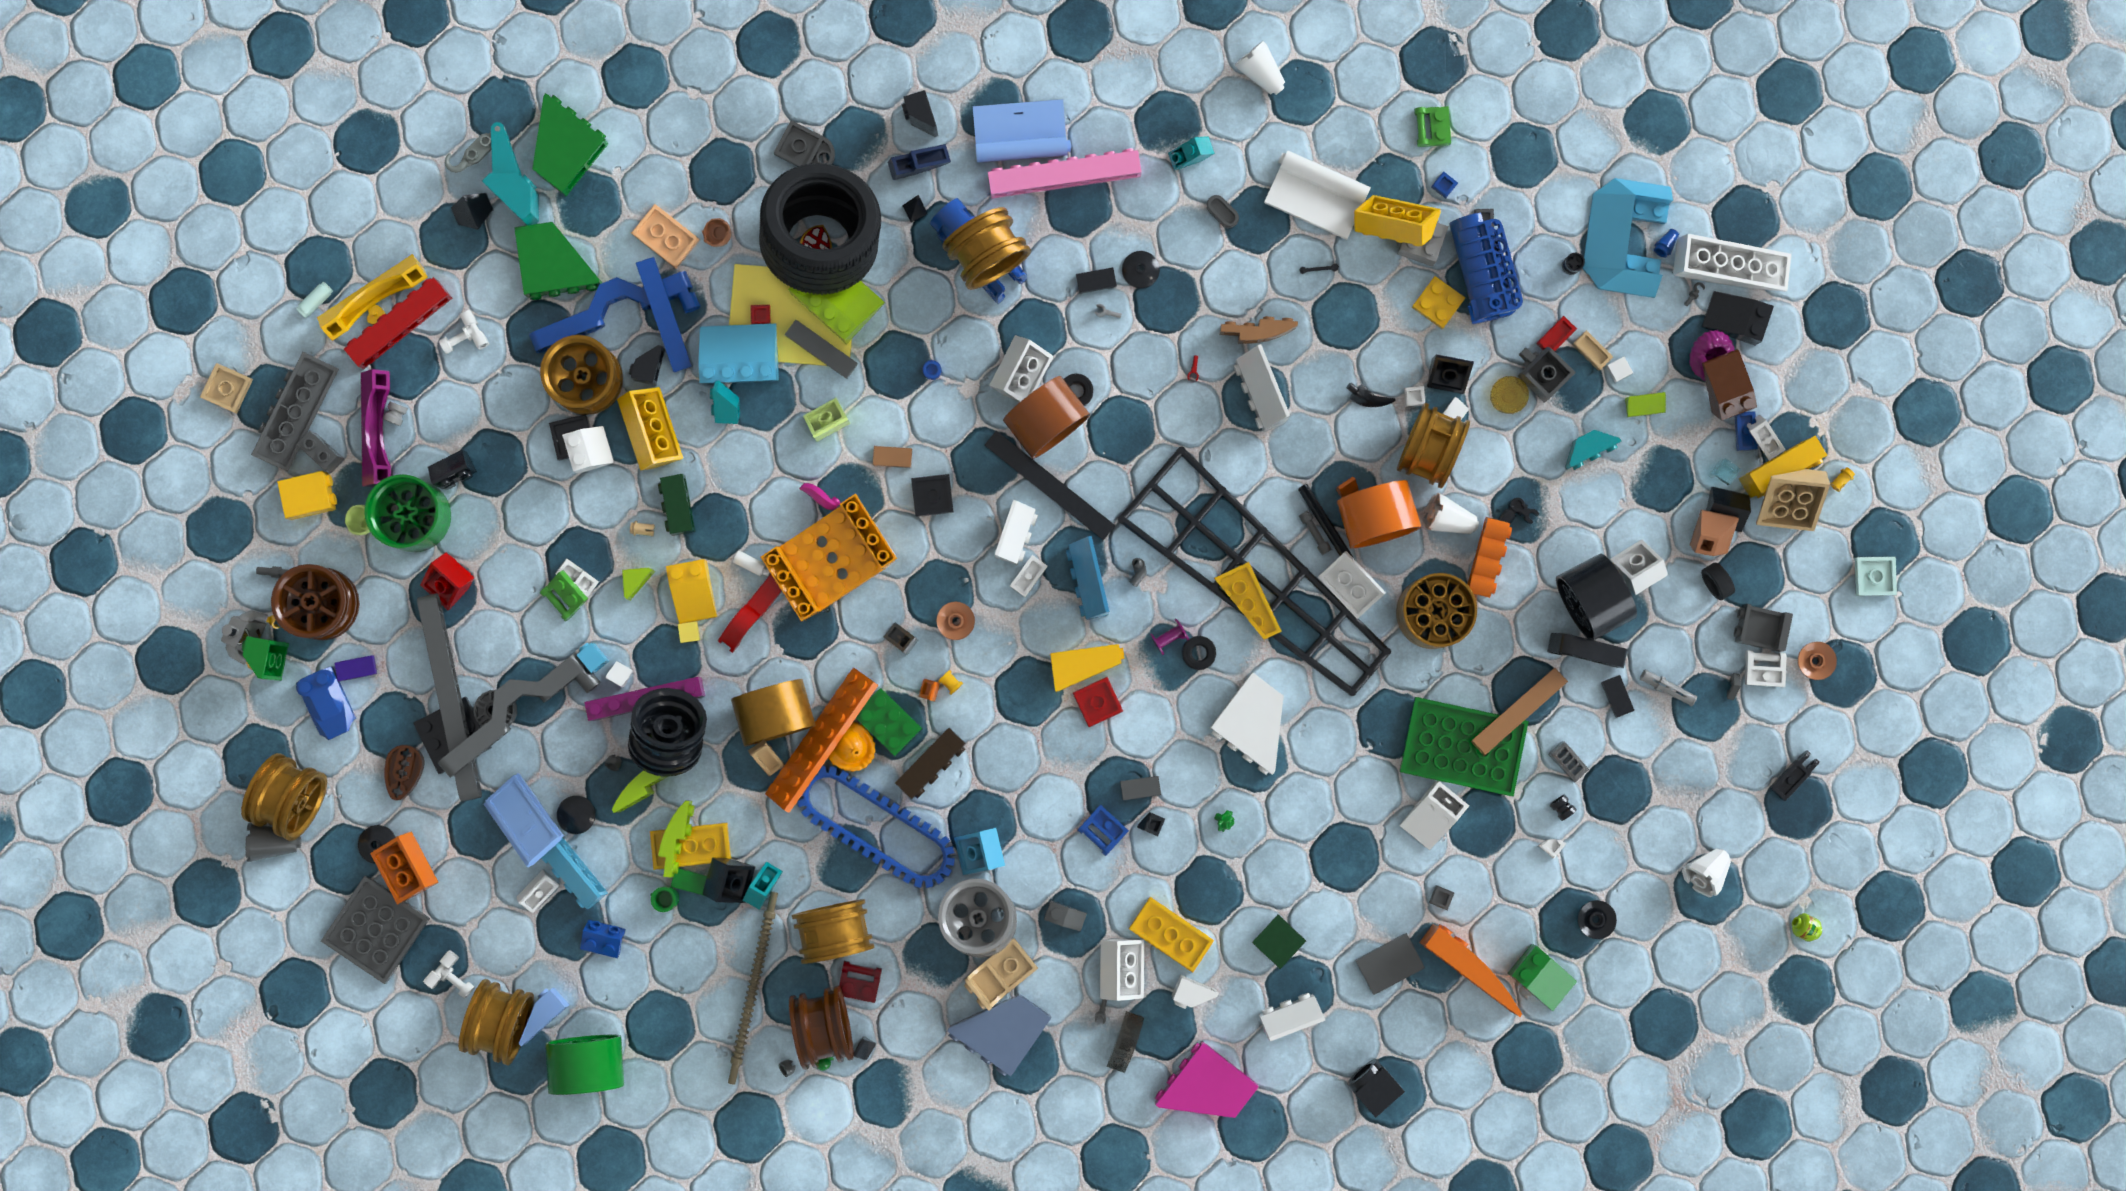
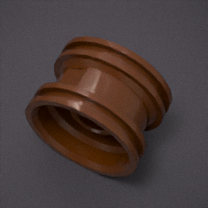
[271,564,360,640]
[789,986,854,1070]

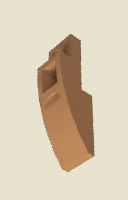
[1219,316,1298,344]

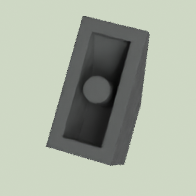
[1044,900,1087,932]

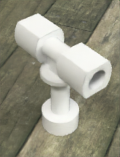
[439,310,490,354]
[423,950,475,999]

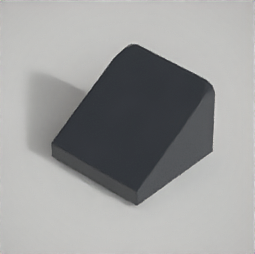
[854,1036,876,1060]

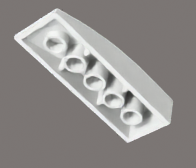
[1673,234,1791,292]

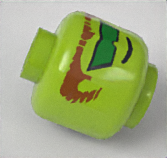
[1791,913,1822,942]

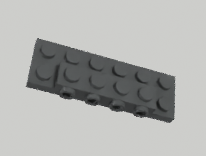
[251,352,339,472]

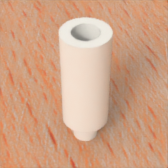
[733,550,770,577]

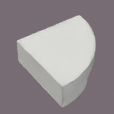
[1538,839,1566,859]

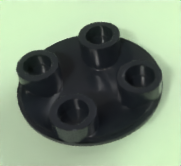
[557,796,596,834]

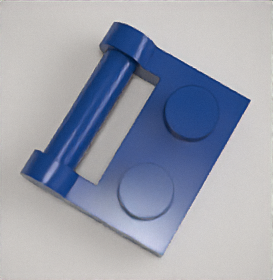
[1077,805,1129,856]

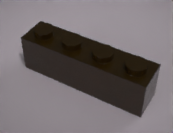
[895,727,966,799]

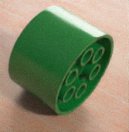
[364,474,451,552]
[545,1034,624,1095]

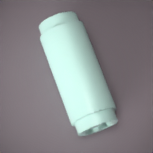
[296,282,333,318]

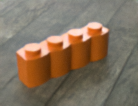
[1467,517,1512,598]

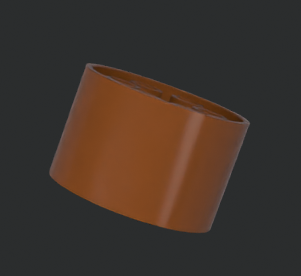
[1003,376,1090,459]

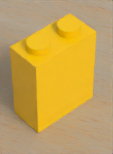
[277,471,337,520]

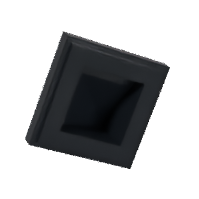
[902,195,928,223]
[1137,812,1165,836]

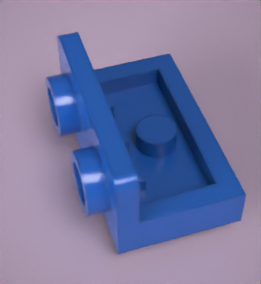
[580,920,626,959]

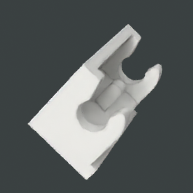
[1747,415,1786,461]

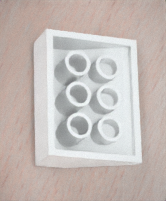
[1234,344,1290,432]

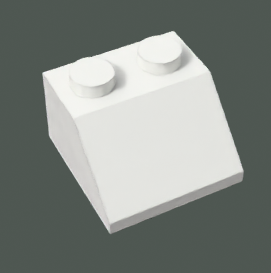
[562,426,614,474]
[1610,540,1668,595]
[1171,974,1218,1009]

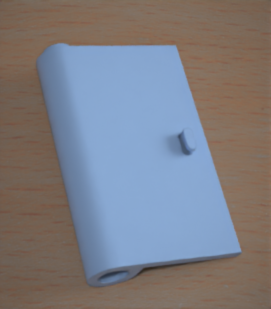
[973,99,1071,163]

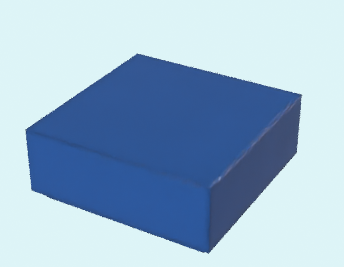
[1431,171,1458,199]

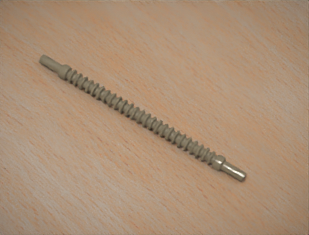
[728,891,778,1085]

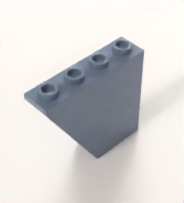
[947,994,1051,1076]

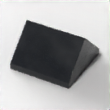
[1427,354,1474,394]
[1706,487,1751,532]

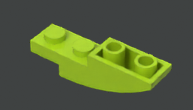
[658,800,695,878]

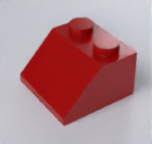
[420,552,475,610]

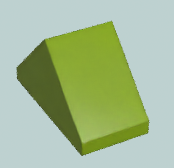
[622,568,656,601]

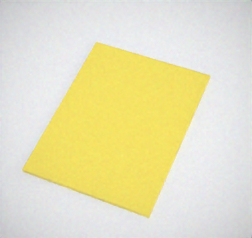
[729,264,852,366]

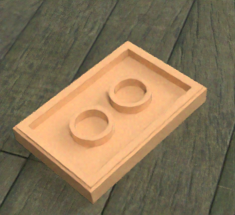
[631,204,700,269]

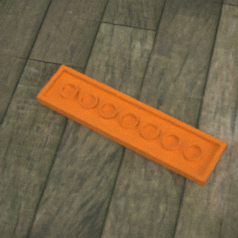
[765,667,878,813]

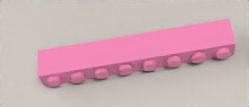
[988,148,1141,199]

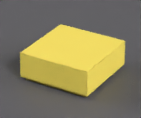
[678,621,700,643]

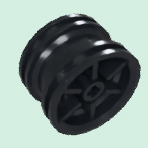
[628,688,707,777]

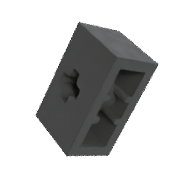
[296,431,344,473]

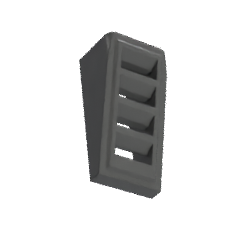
[1548,741,1589,783]

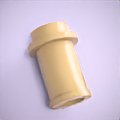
[630,521,655,536]

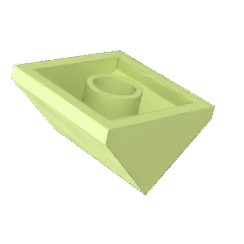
[803,398,850,442]

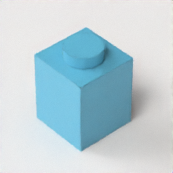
[577,643,609,673]

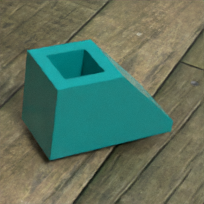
[1168,136,1215,170]
[710,381,740,424]

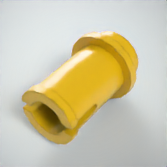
[1830,467,1855,492]

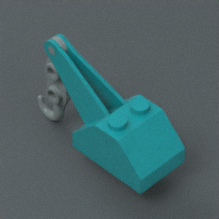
[445,122,539,225]

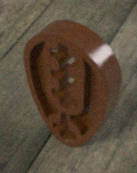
[384,745,425,800]

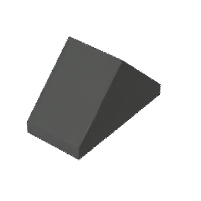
[884,622,918,655]

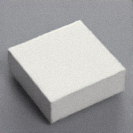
[1606,357,1633,383]
[1404,386,1425,408]

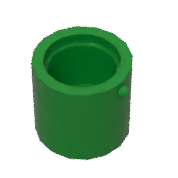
[650,886,680,912]

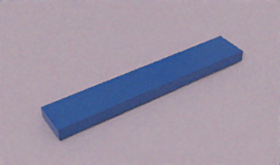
[636,257,692,372]

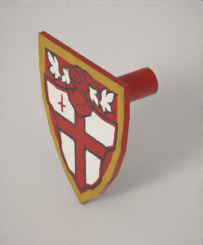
[799,225,832,249]

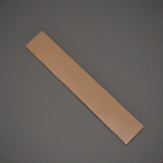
[1471,668,1568,756]

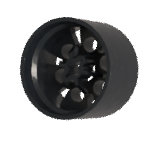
[1556,553,1637,641]

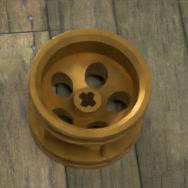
[540,335,623,415]

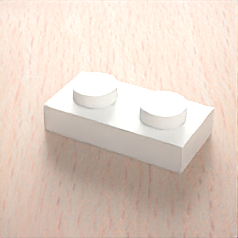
[1010,555,1048,597]

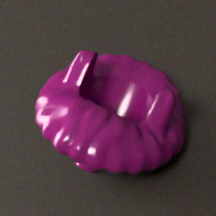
[1689,330,1734,381]

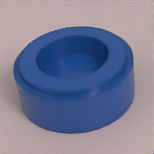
[922,360,942,380]

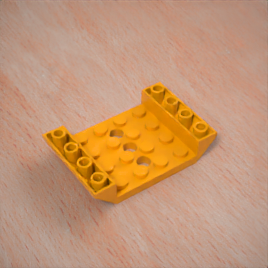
[761,494,897,622]

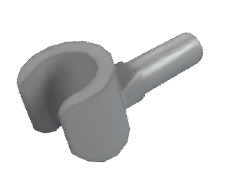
[1095,304,1122,318]

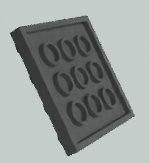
[321,876,430,984]

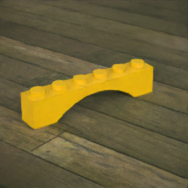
[317,254,428,341]

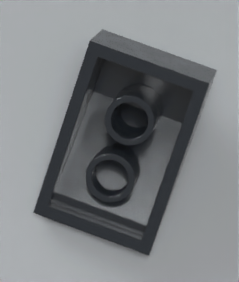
[1701,291,1774,346]

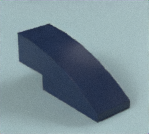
[887,144,951,180]

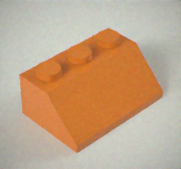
[370,831,439,904]

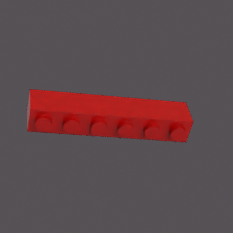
[344,277,453,370]

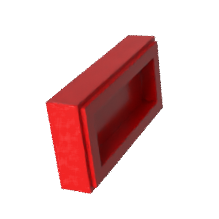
[1536,316,1577,351]

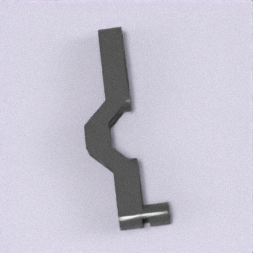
[438,653,601,778]

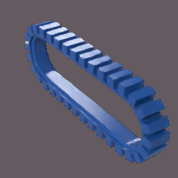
[797,766,955,888]

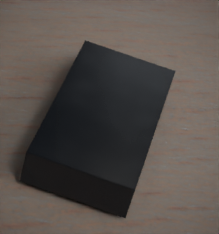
[1076,267,1117,294]
[1601,675,1635,718]

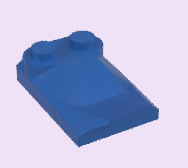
[296,667,356,740]

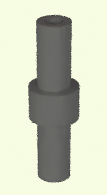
[256,566,288,578]

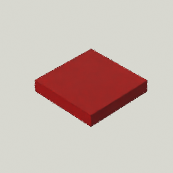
[1073,677,1123,727]

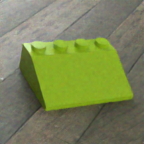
[788,281,885,345]

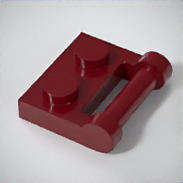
[839,961,882,1003]

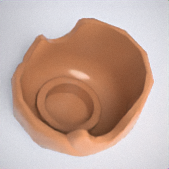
[702,218,731,247]

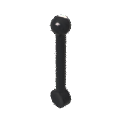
[1299,263,1339,274]

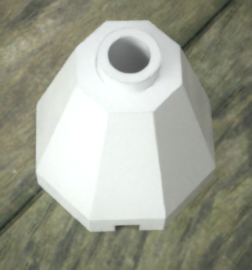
[1682,849,1731,898]

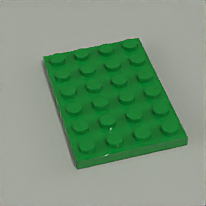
[1399,697,1529,797]

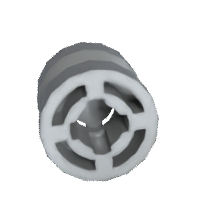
[382,401,408,426]

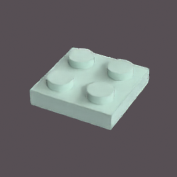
[1855,557,1897,596]

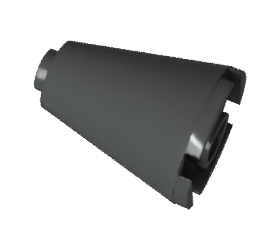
[245,823,302,862]

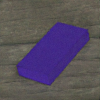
[334,655,377,682]

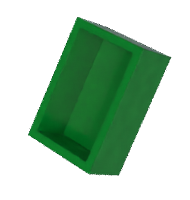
[856,688,923,756]

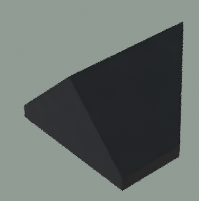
[451,193,494,230]

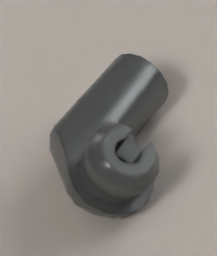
[1129,558,1147,587]

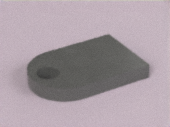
[774,120,835,166]

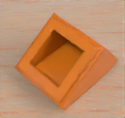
[1336,477,1359,498]

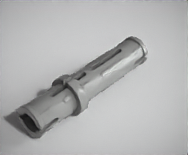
[1640,669,1697,706]

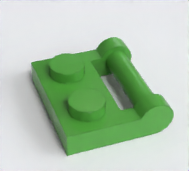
[1414,106,1451,147]
[540,570,588,621]

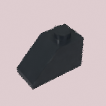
[629,345,665,386]

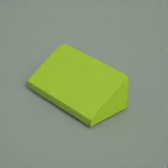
[1625,392,1666,417]

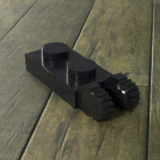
[1769,750,1820,801]

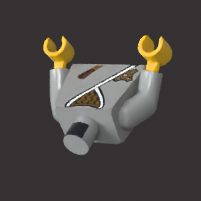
[221,610,280,670]

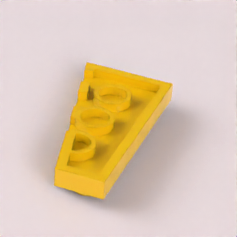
[1214,562,1282,640]

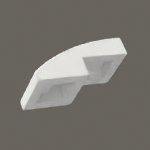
[555,558,599,597]

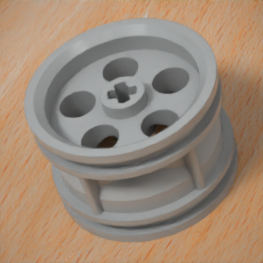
[938,879,1017,958]

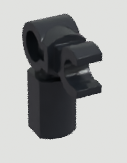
[1498,498,1539,524]

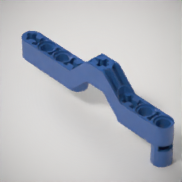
[529,271,701,353]

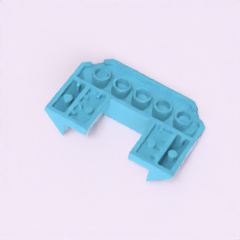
[1582,178,1673,298]

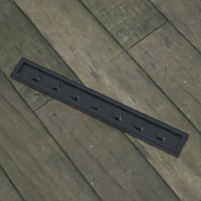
[984,431,1115,541]

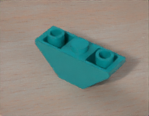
[1565,430,1622,470]

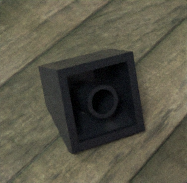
[901,90,938,137]
[702,857,756,903]

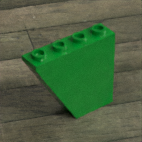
[532,93,608,196]
[514,222,602,300]

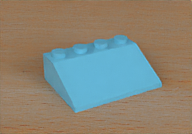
[699,323,779,384]

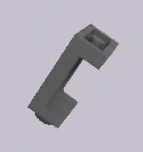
[1734,604,1793,652]

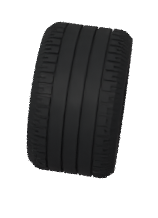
[759,163,881,295]

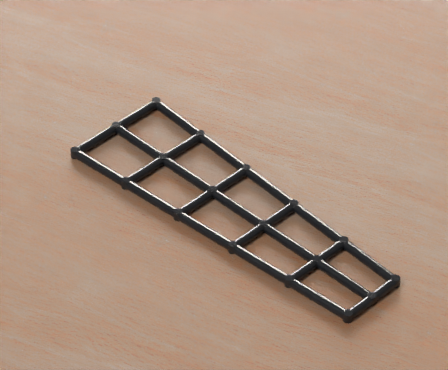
[1118,446,1391,696]

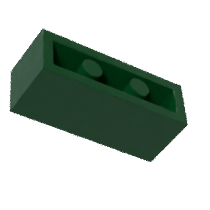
[658,474,696,536]

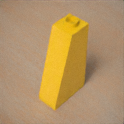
[1050,644,1125,692]

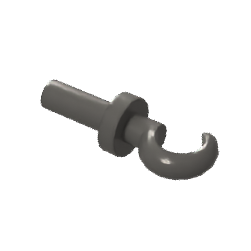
[1684,282,1705,306]

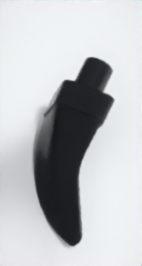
[1346,383,1396,407]

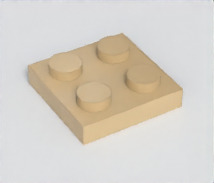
[200,363,253,414]

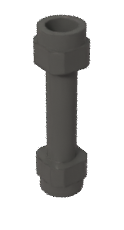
[1299,510,1332,555]

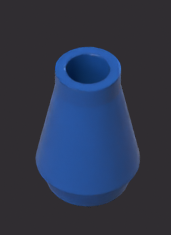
[1654,229,1679,258]

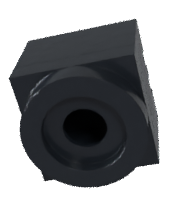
[1347,1059,1405,1118]

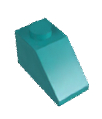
[743,862,783,910]

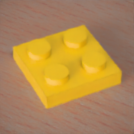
[1412,276,1465,329]

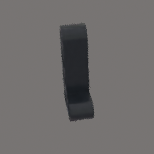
[1547,633,1628,668]

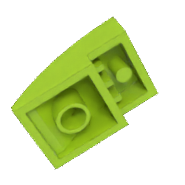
[612,770,667,813]

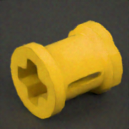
[938,670,963,695]

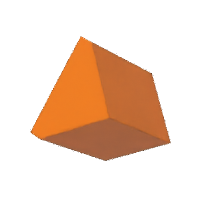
[918,679,940,702]

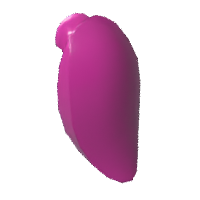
[799,483,841,511]

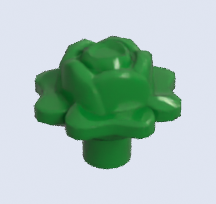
[1214,810,1235,832]

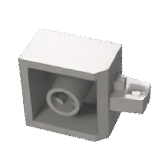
[1397,207,1449,267]

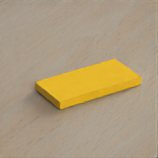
[650,822,731,870]
[1128,897,1214,973]

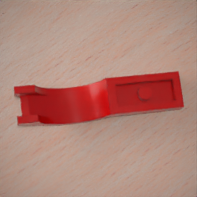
[718,574,782,653]

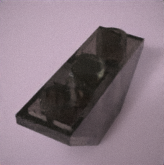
[1106,1011,1144,1073]

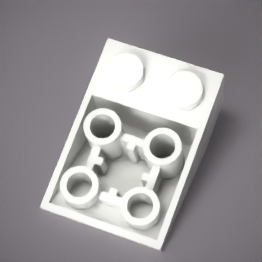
[1399,781,1469,850]

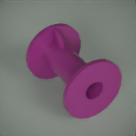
[1150,618,1189,655]

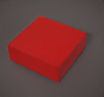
[751,305,771,324]

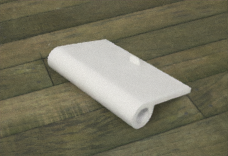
[1264,151,1371,240]

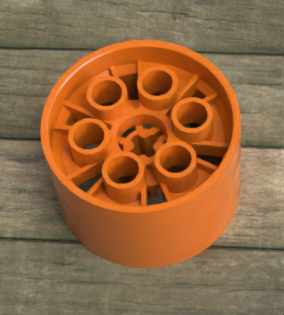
[1337,480,1421,549]

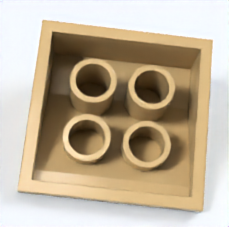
[1756,469,1830,531]

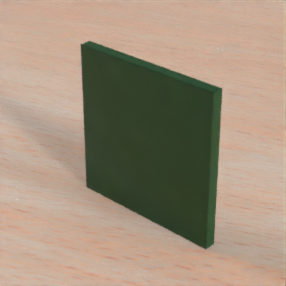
[1252,914,1306,969]

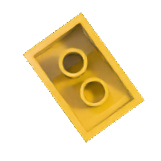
[666,559,717,624]

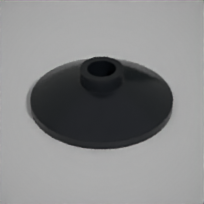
[1122,251,1160,289]
[358,825,396,864]
[1578,900,1617,939]

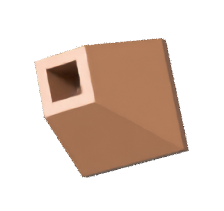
[1690,510,1739,556]

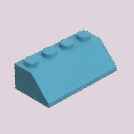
[541,837,608,909]

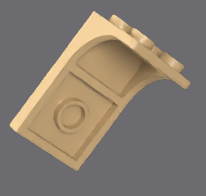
[964,938,1038,1011]

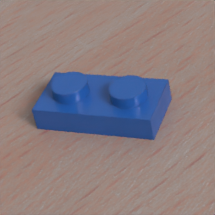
[1734,411,1758,451]

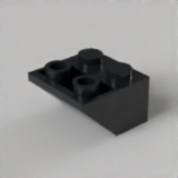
[428,450,477,490]

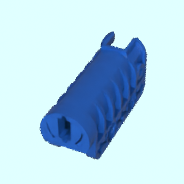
[930,198,1027,304]
[1449,212,1523,324]

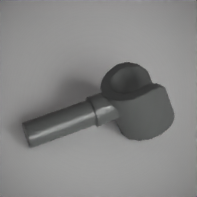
[1095,999,1107,1024]

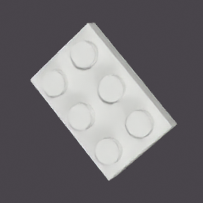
[1318,551,1386,619]

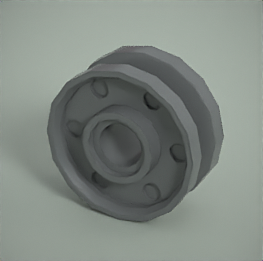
[474,690,517,726]

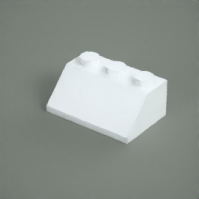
[989,335,1054,402]
[995,500,1038,565]
[1100,939,1144,1001]
[1259,993,1325,1041]

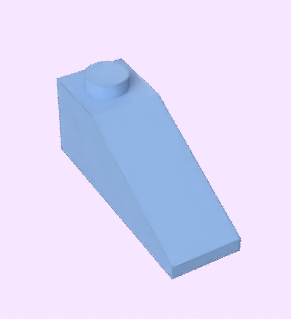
[519,988,569,1047]

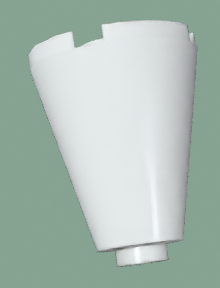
[1235,41,1285,95]
[1423,493,1479,534]

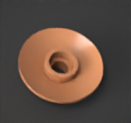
[936,602,975,640]
[1798,642,1837,680]

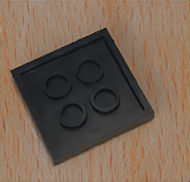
[413,697,492,774]

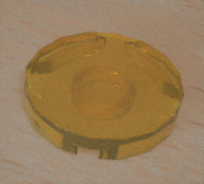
[1490,376,1529,414]

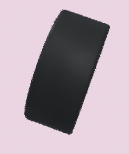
[1701,562,1735,601]

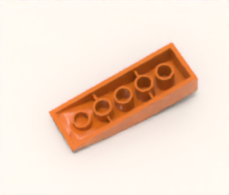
[1419,924,1522,1017]

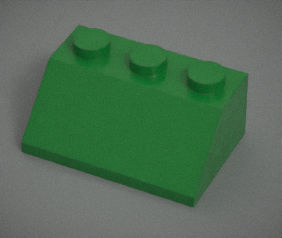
[242,636,289,681]

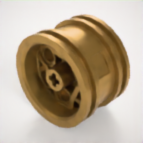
[792,899,875,964]

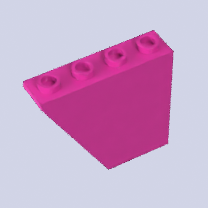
[1155,1041,1259,1118]

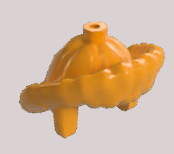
[828,722,876,772]

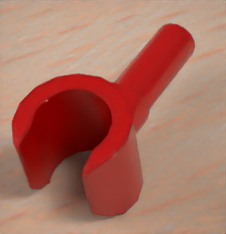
[1187,355,1199,382]

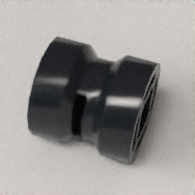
[1562,252,1585,275]
[1549,794,1577,821]

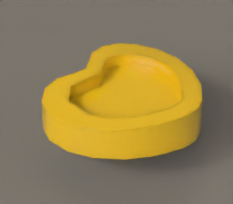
[367,304,386,325]

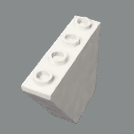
[1210,673,1284,775]

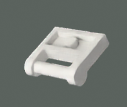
[1745,650,1787,687]

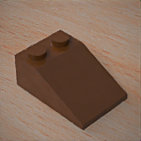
[1702,349,1757,421]

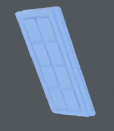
[483,773,564,868]

